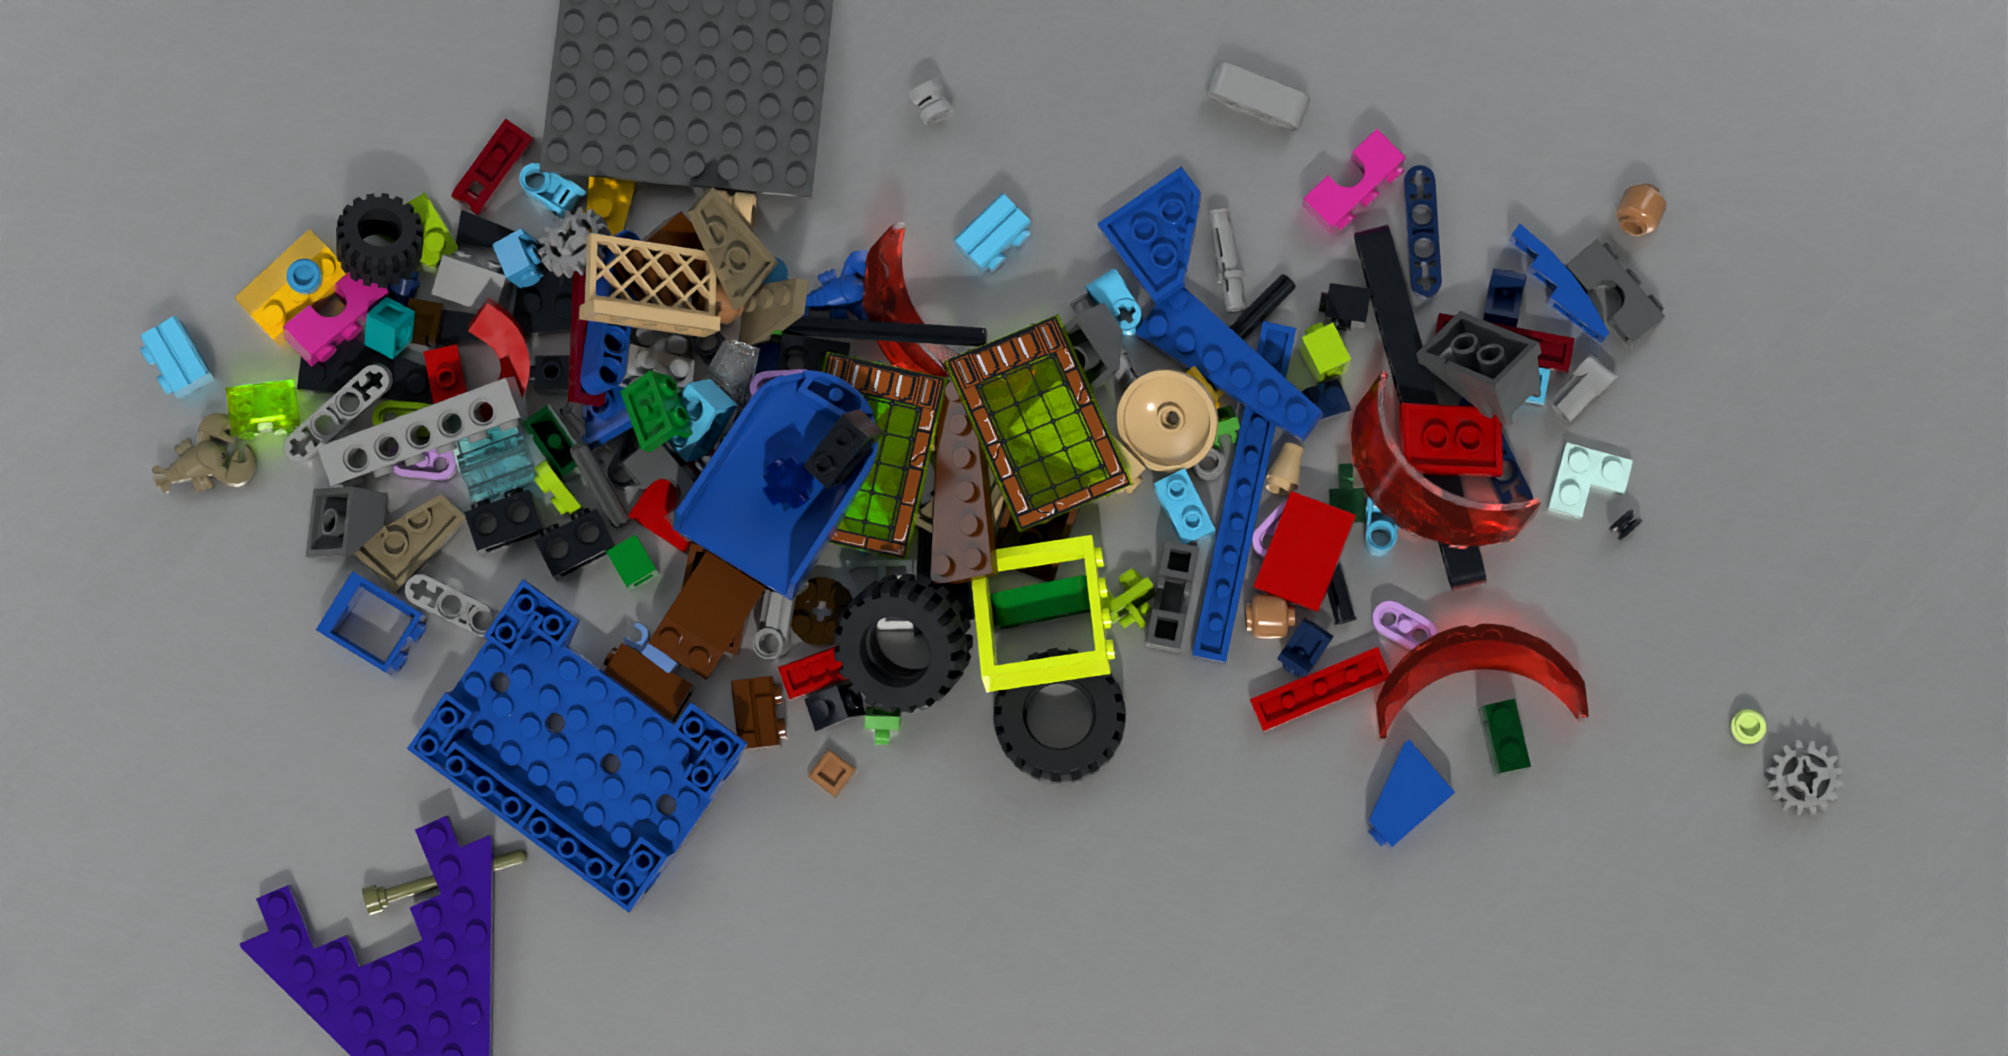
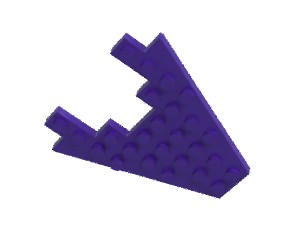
[240,816,494,1056]

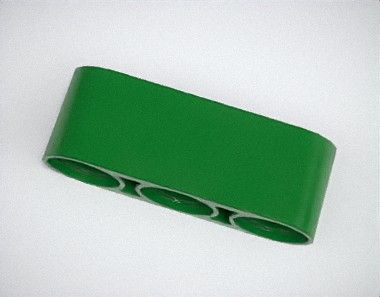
[990,575,1091,629]

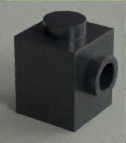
[1318,283,1371,331]
[529,355,570,395]

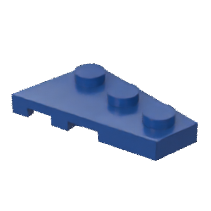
[582,345,633,451]

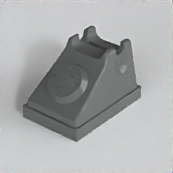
[1416,311,1542,426]

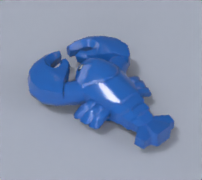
[803,249,895,322]

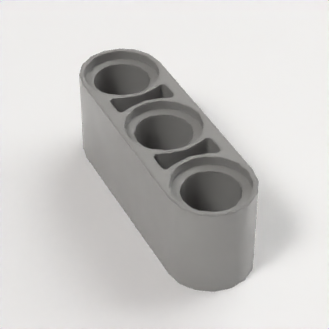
[1206,62,1310,131]

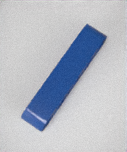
[580,230,641,395]

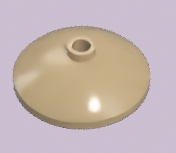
[1117,369,1218,473]

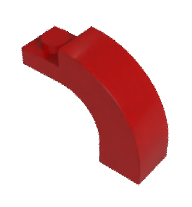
[468,297,530,421]

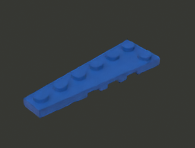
[1135,287,1323,443]

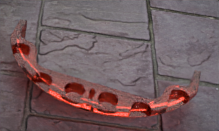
[863,221,1048,401]
[1351,370,1542,549]
[1376,623,1589,742]

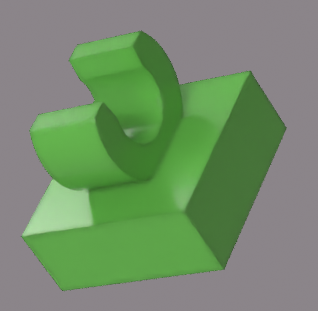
[1213,405,1241,449]
[864,707,901,745]

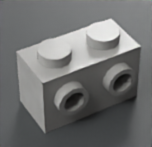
[431,250,513,310]

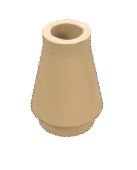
[1265,443,1303,497]

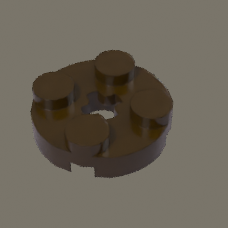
[791,577,853,647]

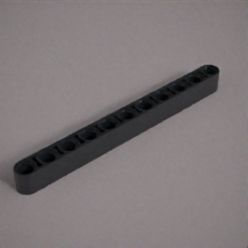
[1354,225,1487,591]

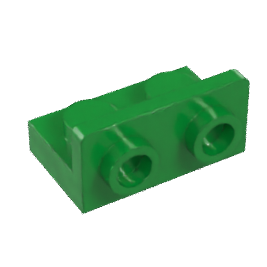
[620,370,693,453]

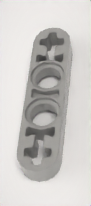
[283,364,393,463]
[405,574,500,640]

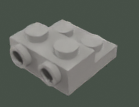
[619,327,695,398]

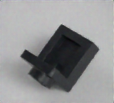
[804,683,865,732]

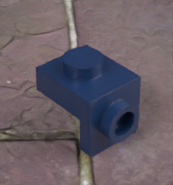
[1483,269,1526,327]
[1301,378,1352,422]
[1277,617,1334,677]

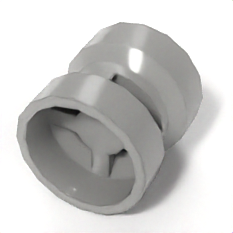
[909,79,954,125]

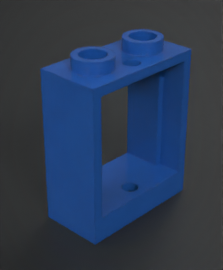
[316,571,428,676]

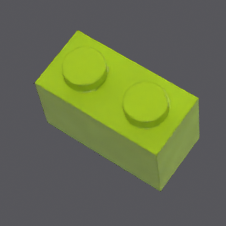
[1299,322,1351,385]

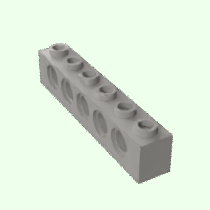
[317,376,528,487]

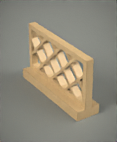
[579,233,721,337]

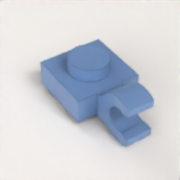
[623,622,681,674]

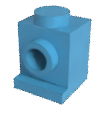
[492,228,544,289]

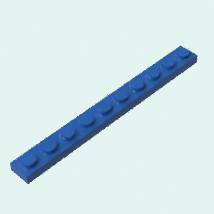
[1192,321,1297,664]

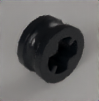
[1608,508,1643,541]

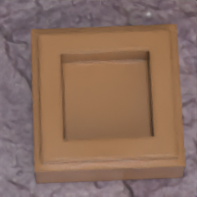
[808,749,857,798]

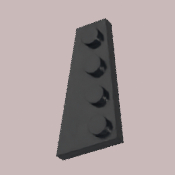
[297,339,434,405]

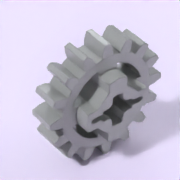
[538,208,612,278]
[1766,740,1844,816]

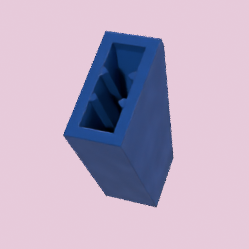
[1367,740,1455,849]

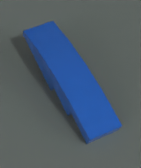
[1509,224,1609,345]

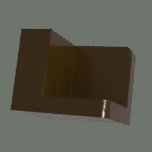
[407,297,447,349]

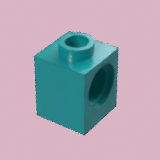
[364,296,415,360]

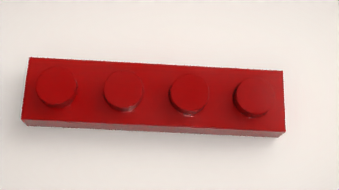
[1250,647,1391,733]

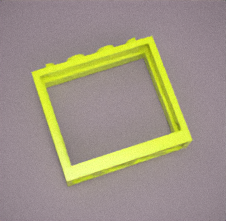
[971,535,1115,692]

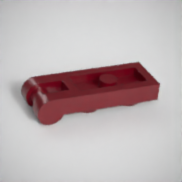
[451,118,534,216]

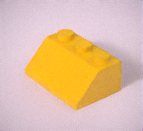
[234,229,349,347]

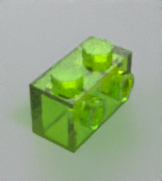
[225,379,300,440]

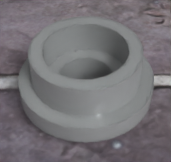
[1191,446,1225,480]

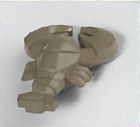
[152,413,257,494]

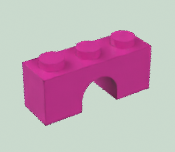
[1302,129,1406,234]
[283,272,389,367]

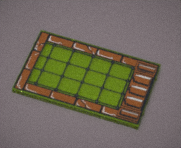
[944,314,1133,533]
[822,352,948,561]

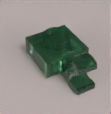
[1328,463,1365,524]

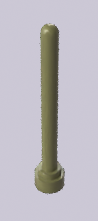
[362,849,527,915]

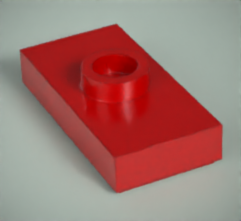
[423,344,467,416]
[778,645,849,701]

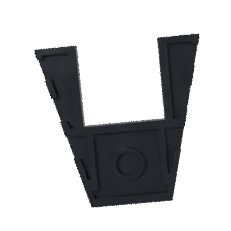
[440,210,586,346]

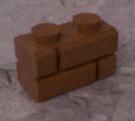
[731,676,787,752]

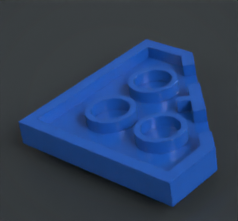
[1097,167,1202,306]

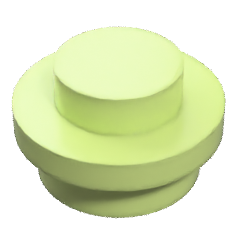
[1731,709,1766,744]

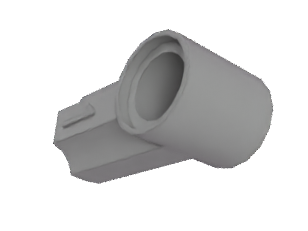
[1548,353,1618,423]
[753,589,796,659]

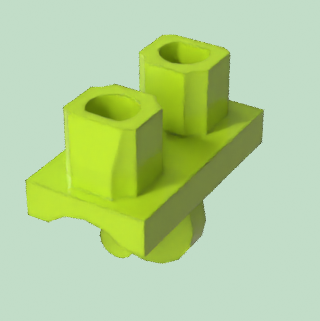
[1102,568,1156,630]

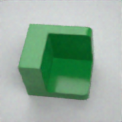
[606,535,660,591]

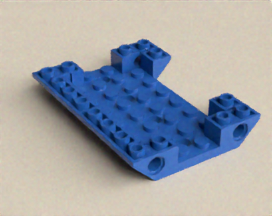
[407,579,748,913]

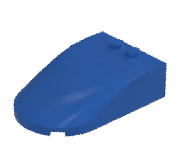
[673,370,879,601]

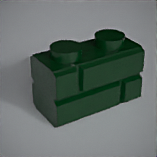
[521,404,581,484]
[1478,699,1531,777]

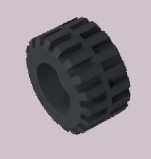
[336,193,423,288]

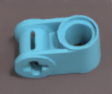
[520,163,587,219]
[1085,268,1142,336]
[1364,488,1403,557]

